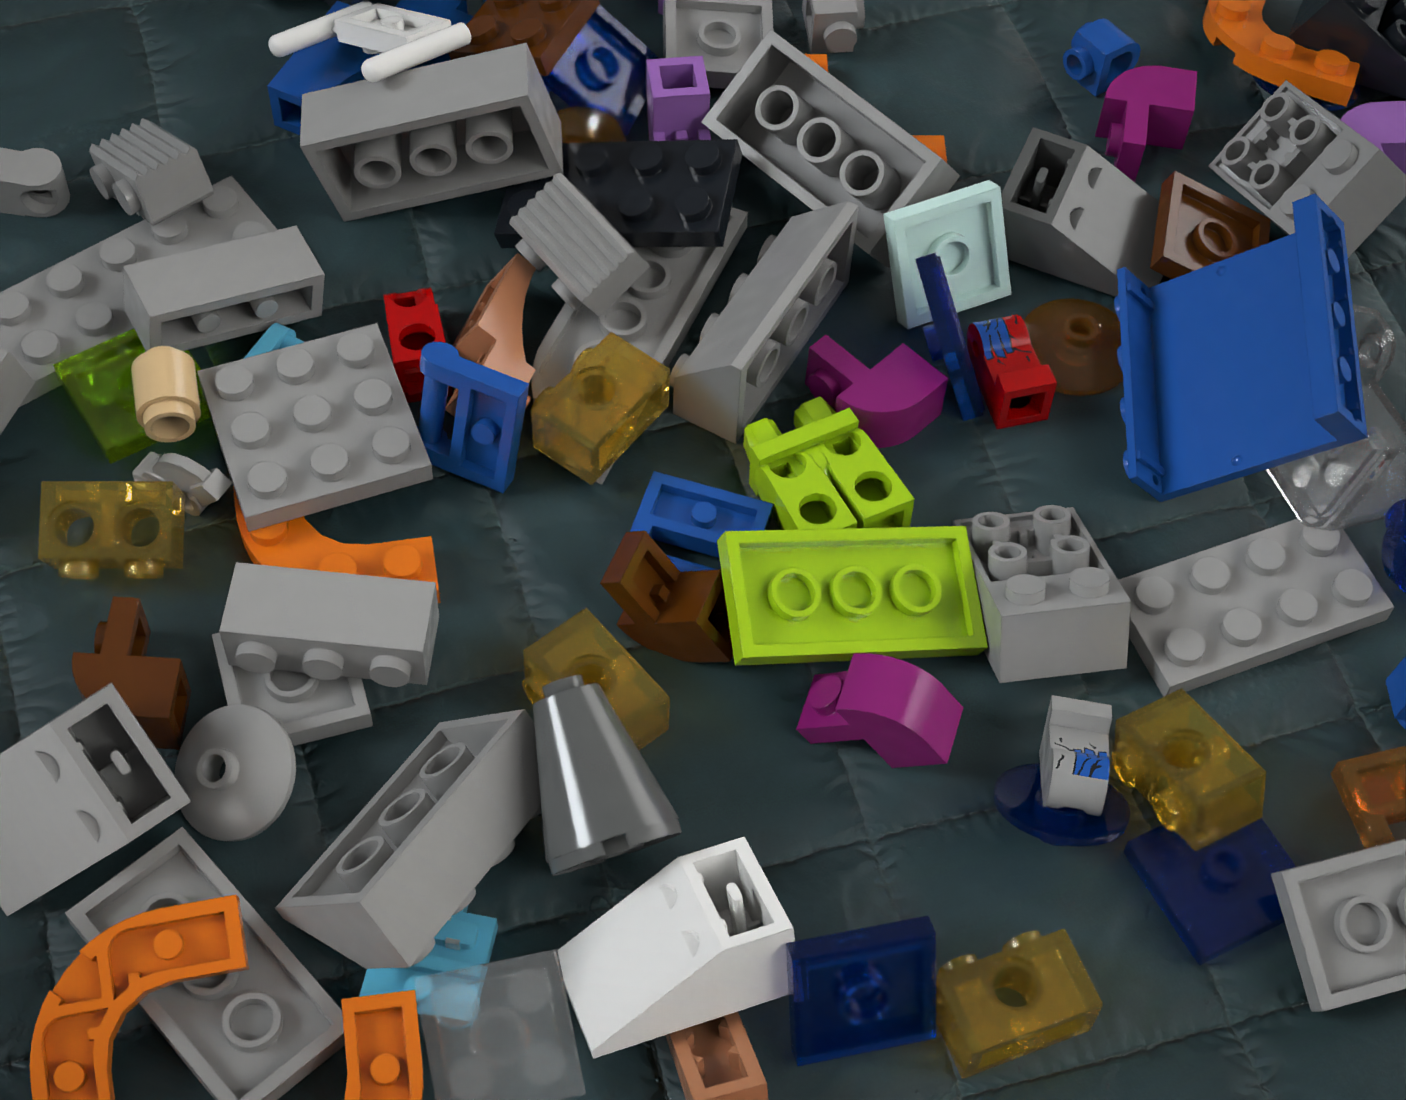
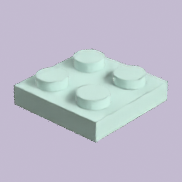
[883,180,1012,329]

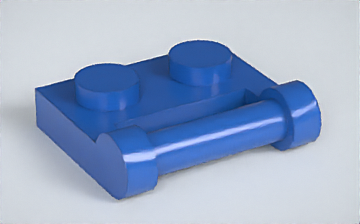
[417,342,529,493]
[630,471,774,572]

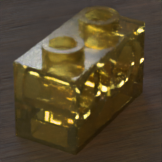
[38,481,185,579]

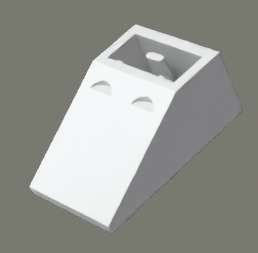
[553,837,801,1059]

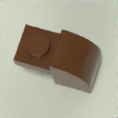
[600,531,733,662]
[72,596,192,750]

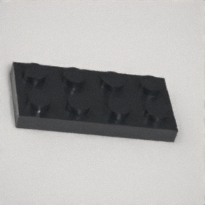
[494,139,742,248]

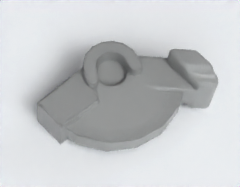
[132,451,233,516]

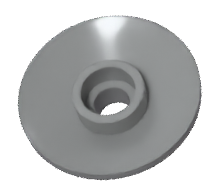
[175,704,296,842]

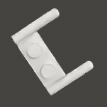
[268,0,471,83]

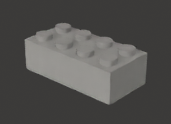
[701,29,960,268]
[300,43,563,222]

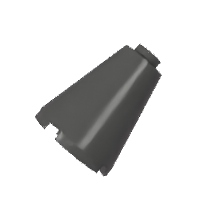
[533,675,682,876]

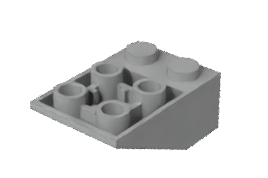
[1208,80,1406,258]
[952,505,1131,683]
[0,682,191,916]

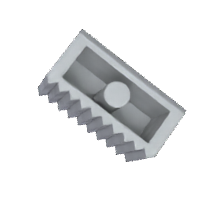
[89,118,214,226]
[509,173,650,316]

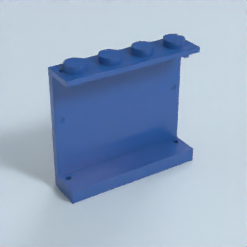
[1114,193,1368,502]

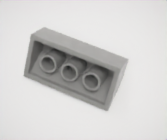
[669,201,859,444]
[275,709,542,969]

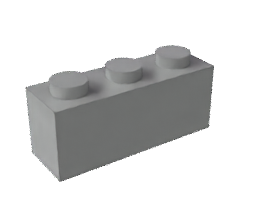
[123,225,325,351]
[219,562,439,687]

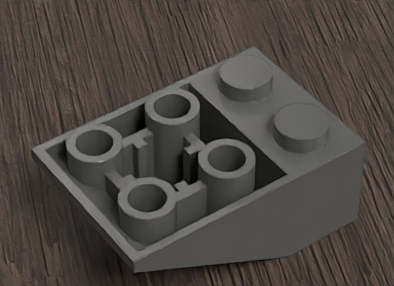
[1001,127,1164,297]

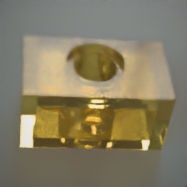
[531,332,670,485]
[522,607,670,750]
[1112,688,1266,851]
[926,928,1103,1079]

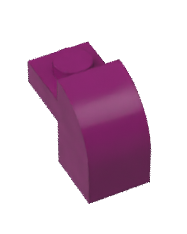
[1095,66,1197,182]
[805,335,948,448]
[796,653,964,768]

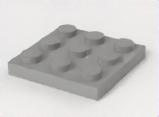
[197,323,433,532]

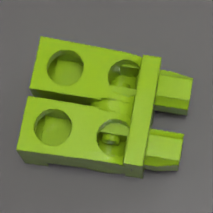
[743,396,915,530]

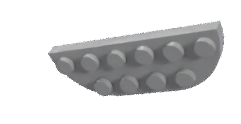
[531,207,748,485]

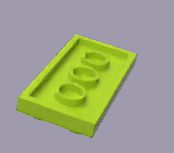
[717,526,988,666]

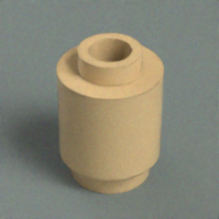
[131,346,201,442]

